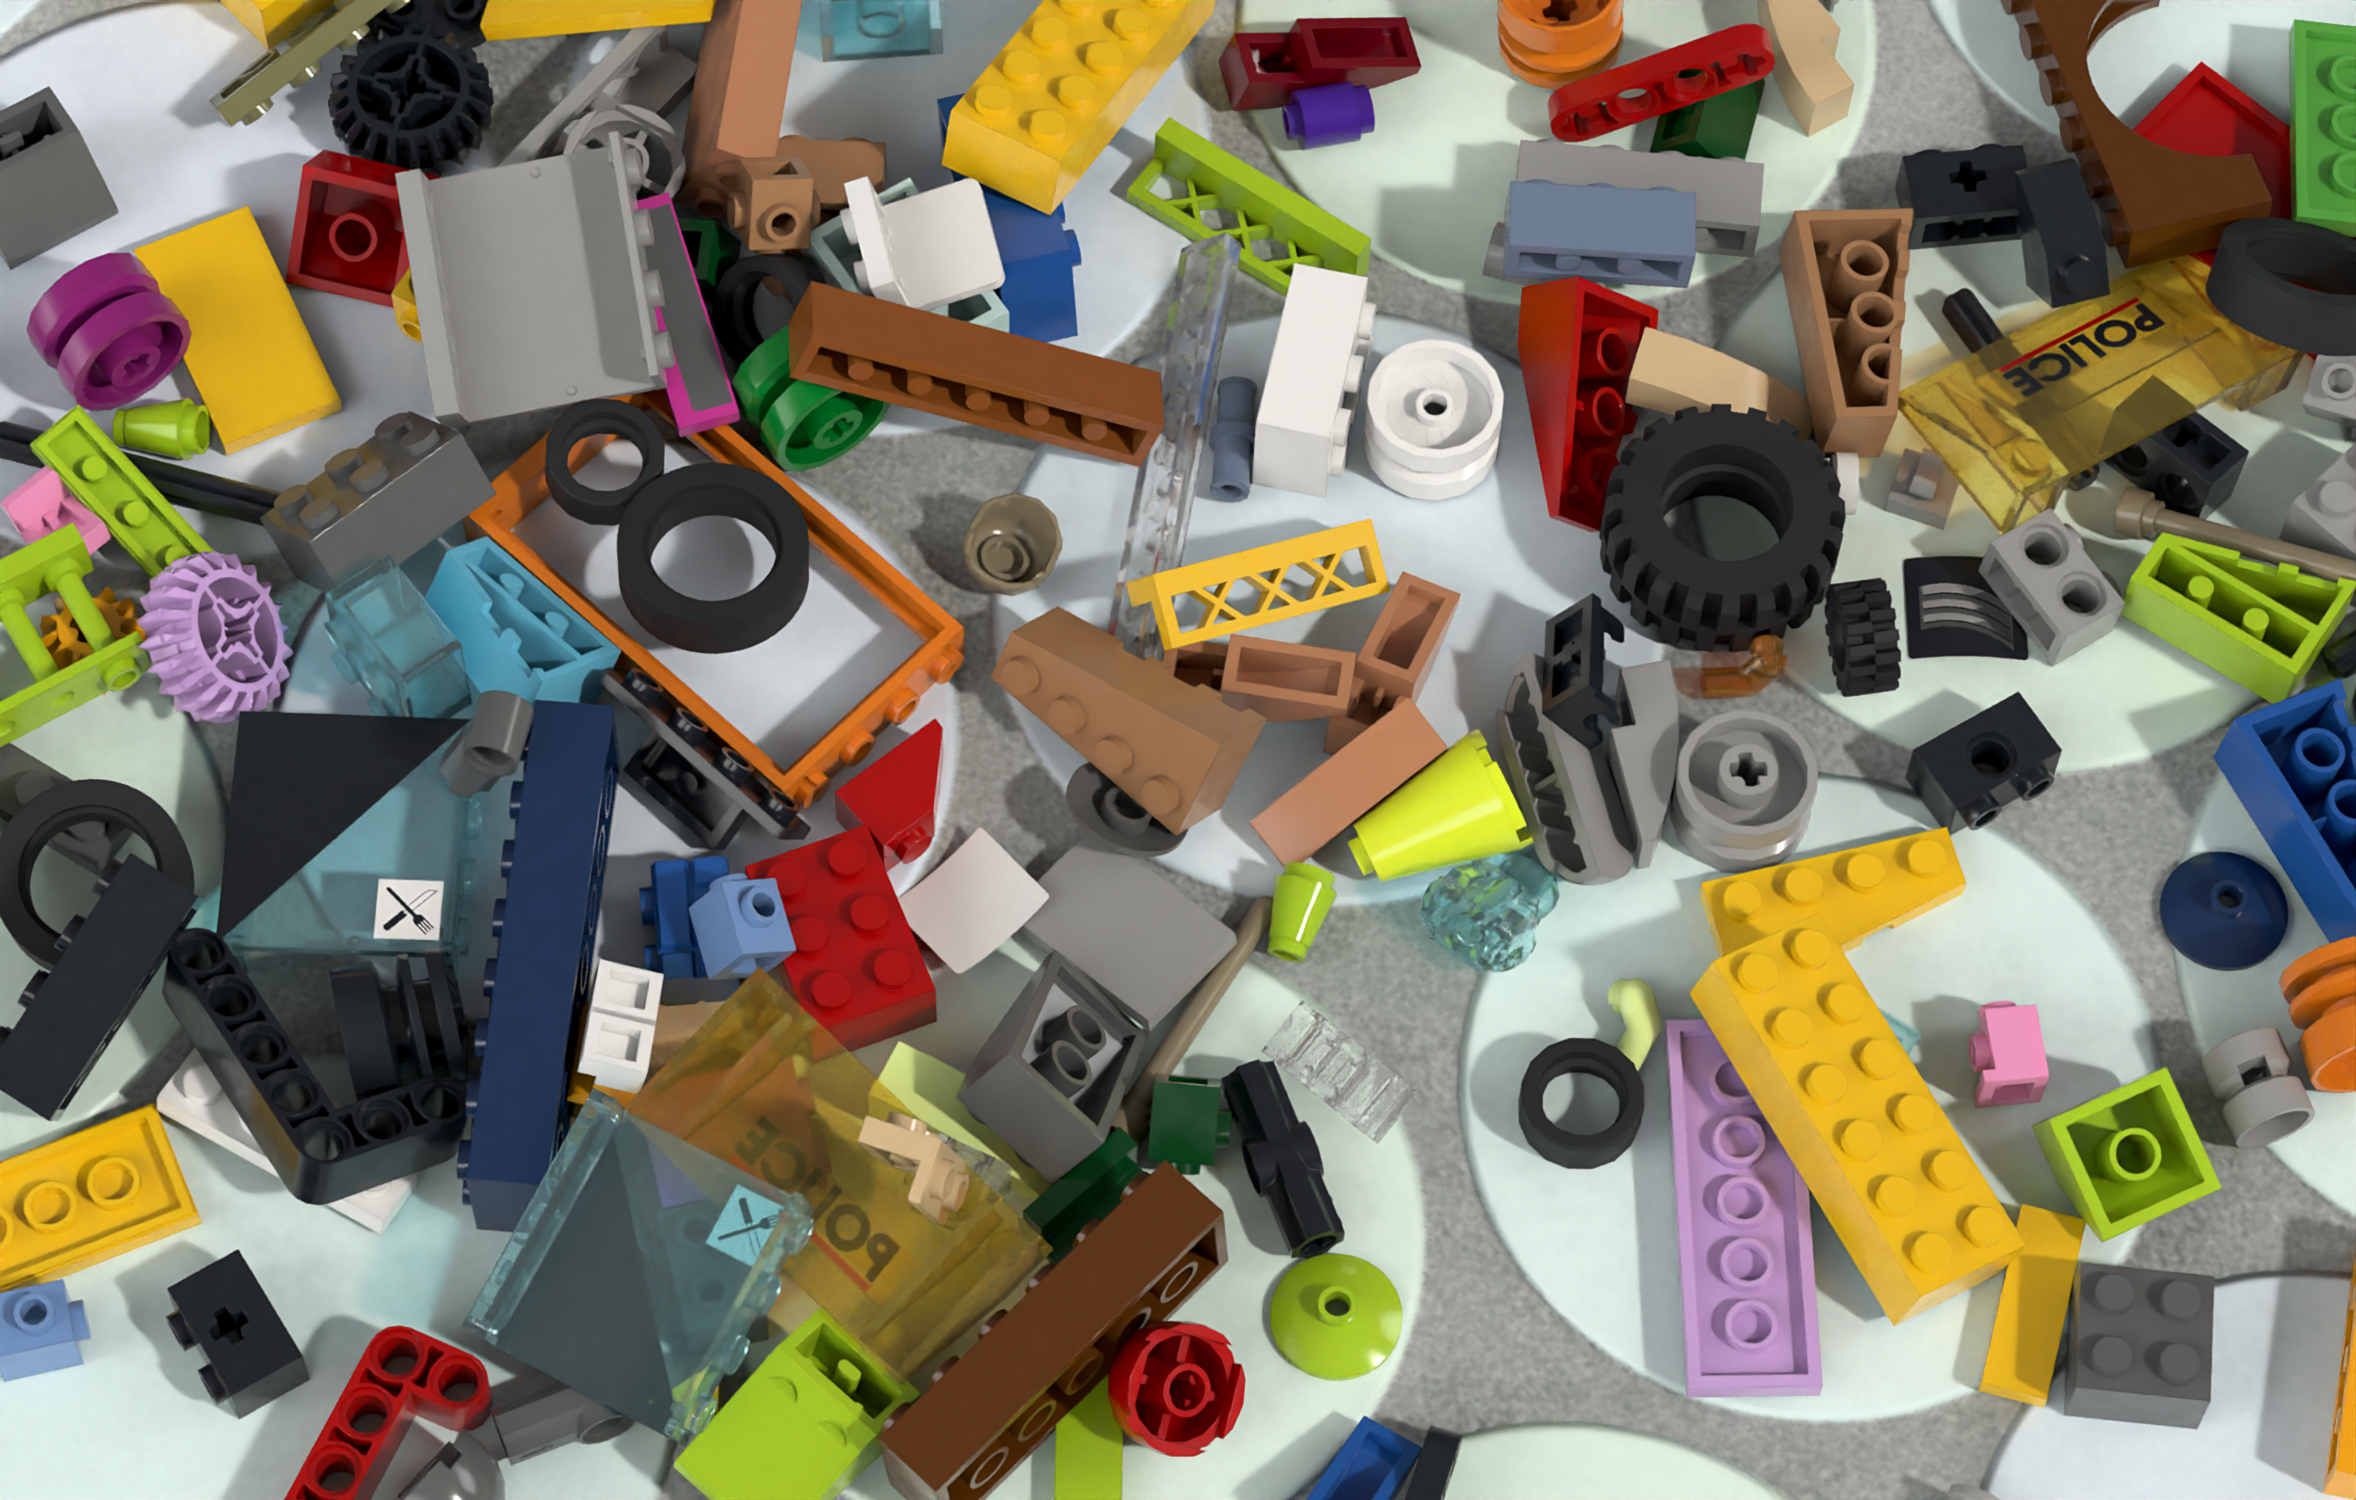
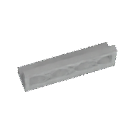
[497,25,697,167]

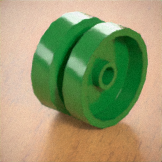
[731,326,891,472]

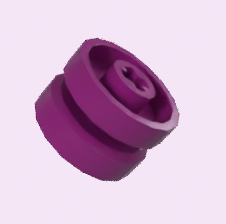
[27,253,192,411]

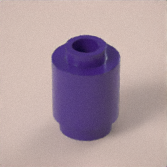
[1282,81,1375,150]

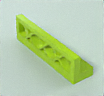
[1126,117,1371,297]

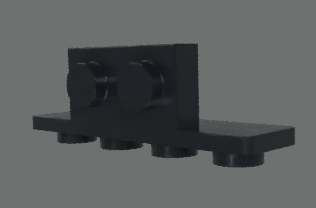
[598,668,811,850]

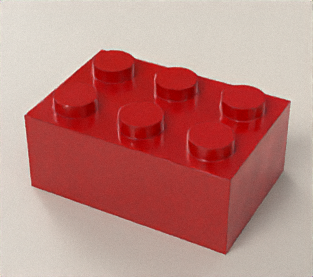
[745,824,937,1065]

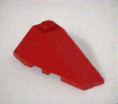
[1517,276,1659,532]

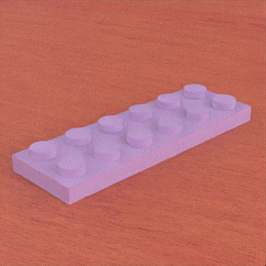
[1664,1019,1823,1398]

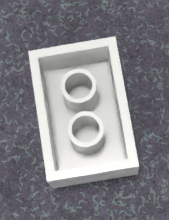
[1252,263,1377,498]

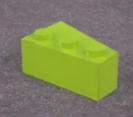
[2121,532,2356,704]

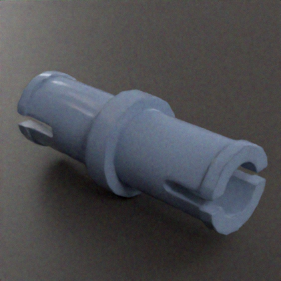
[1209,376,1257,503]

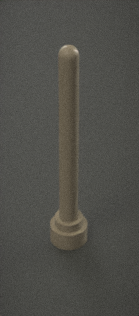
[2114,486,2356,582]
[1107,895,1273,1148]

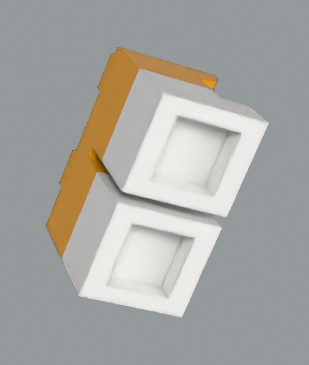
[566,959,664,1122]

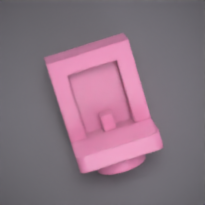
[1,466,112,556]

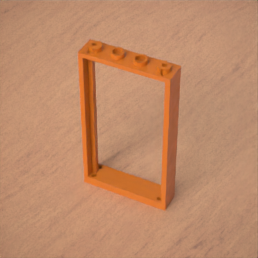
[462,388,964,809]

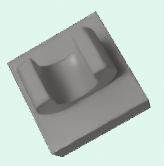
[1884,448,1965,530]

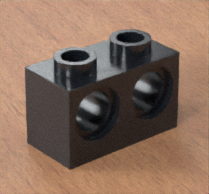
[2097,378,2249,519]

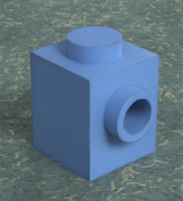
[688,873,796,980]
[0,1279,91,1382]

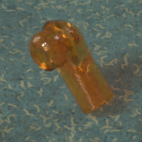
[1700,635,1788,700]

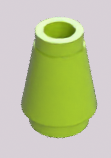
[113,398,211,461]
[1267,862,1337,963]

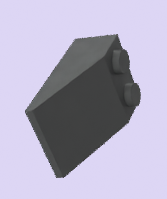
[956,950,1148,1184]

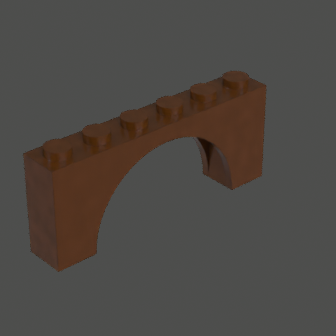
[2001,0,2273,269]

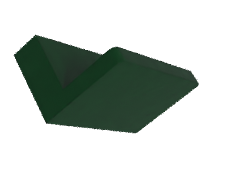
[1649,62,1765,160]
[1023,1127,1144,1265]

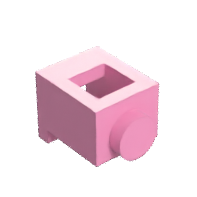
[1969,1001,2049,1108]

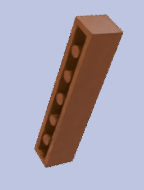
[788,281,1165,467]

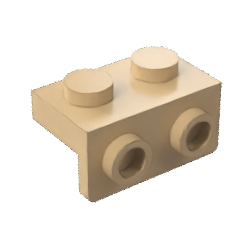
[857,1112,969,1225]

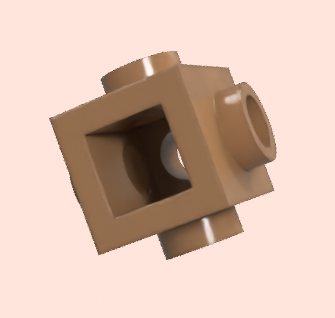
[727,157,820,255]

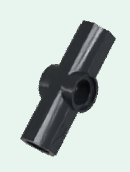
[1221,1059,1345,1260]

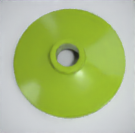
[1270,1254,1403,1381]

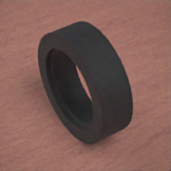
[2205,217,2356,356]
[617,463,809,654]
[0,779,195,972]

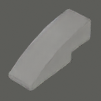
[1606,659,1680,870]

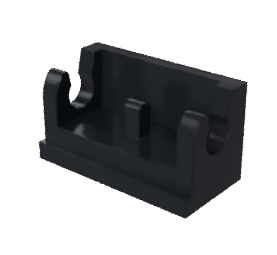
[1542,593,1625,750]

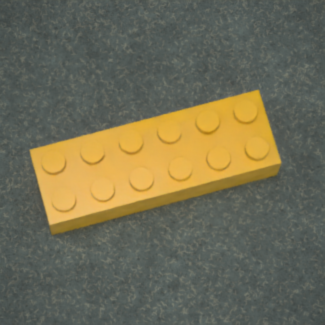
[941,0,1216,215]
[1689,913,2026,1326]

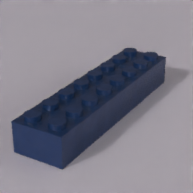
[457,700,621,1234]

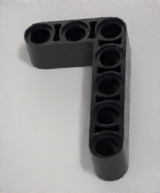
[162,927,467,1205]

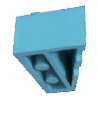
[420,536,621,721]

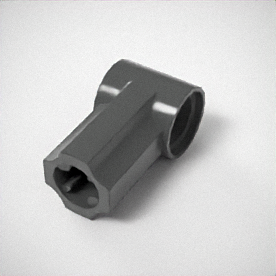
[438,690,535,799]
[490,1380,635,1466]

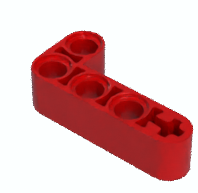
[284,1325,493,1500]

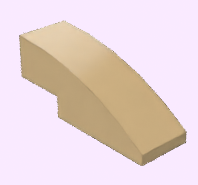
[1758,0,1854,137]
[1625,326,1813,444]

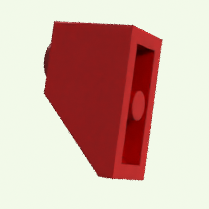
[835,719,944,872]

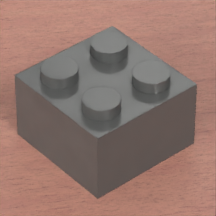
[2064,1262,2215,1429]

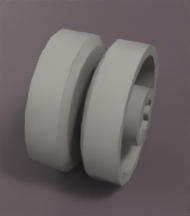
[1670,709,1818,874]

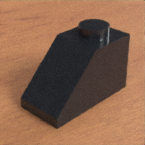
[2014,158,2110,309]

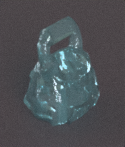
[1420,851,1560,973]

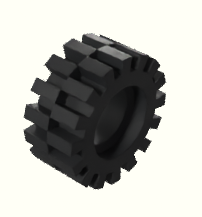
[1825,578,1901,697]

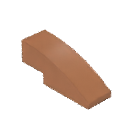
[1323,571,1461,755]
[1163,634,1357,722]
[1249,697,1448,869]

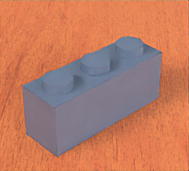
[1503,179,1696,288]

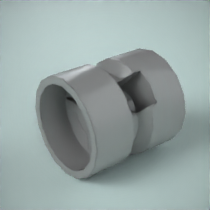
[2200,1027,2315,1149]

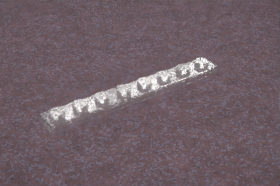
[1107,232,1242,662]

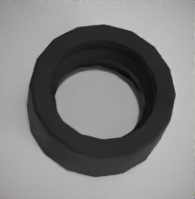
[712,253,828,365]
[545,399,665,526]
[1518,1038,1644,1169]

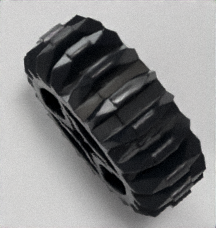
[328,22,494,177]

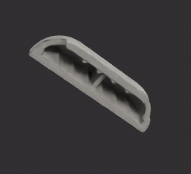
[1496,652,1634,886]

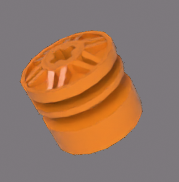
[1497,0,1624,90]
[2279,936,2356,1093]

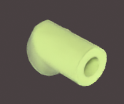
[1608,978,1663,1071]

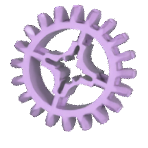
[136,551,293,724]

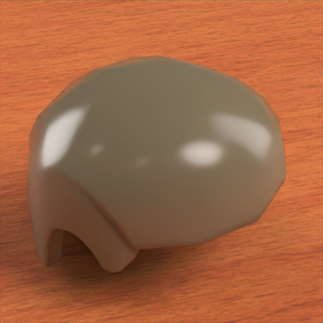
[962,492,1063,596]

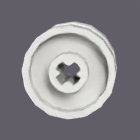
[1363,339,1504,501]

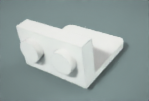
[840,176,1005,311]

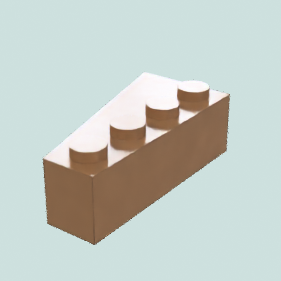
[1778,208,1913,458]
[991,606,1267,836]

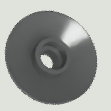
[1066,762,1189,857]

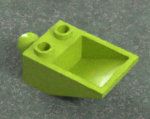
[673,1306,921,1500]

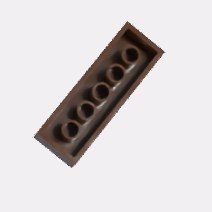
[878,1160,1228,1500]

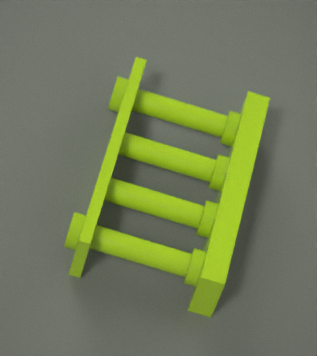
[0,522,151,747]

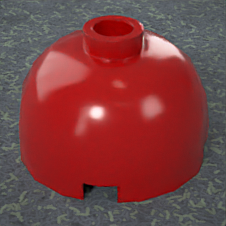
[1107,1321,1246,1457]

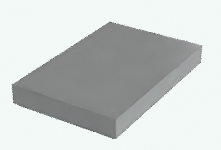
[1017,833,1237,1031]

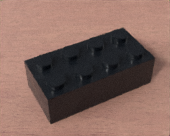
[0,853,205,1121]

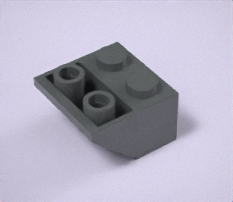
[0,86,119,270]

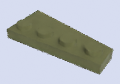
[209,0,411,127]

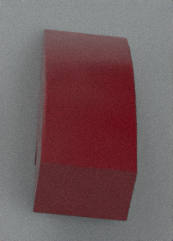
[1218,17,1422,111]

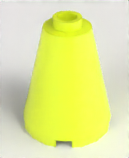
[1347,729,1534,882]

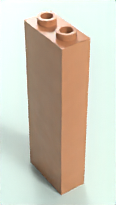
[674,0,803,220]

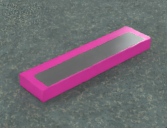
[637,192,740,437]

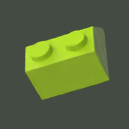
[2031,1067,2222,1242]

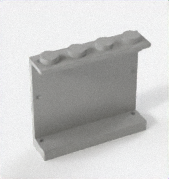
[395,131,675,429]

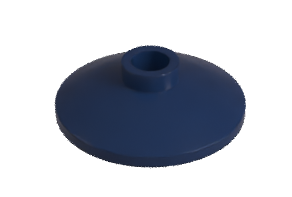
[2159,851,2289,971]

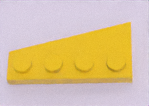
[1699,827,1966,958]

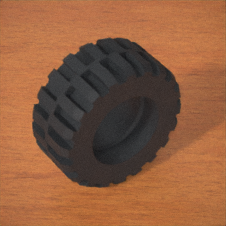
[1599,404,1846,653]

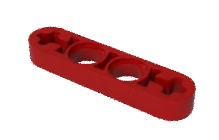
[1547,23,1775,142]

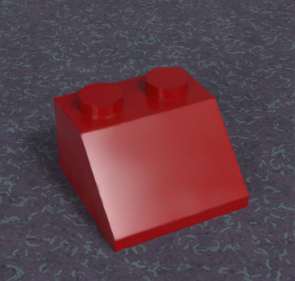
[285,150,441,308]

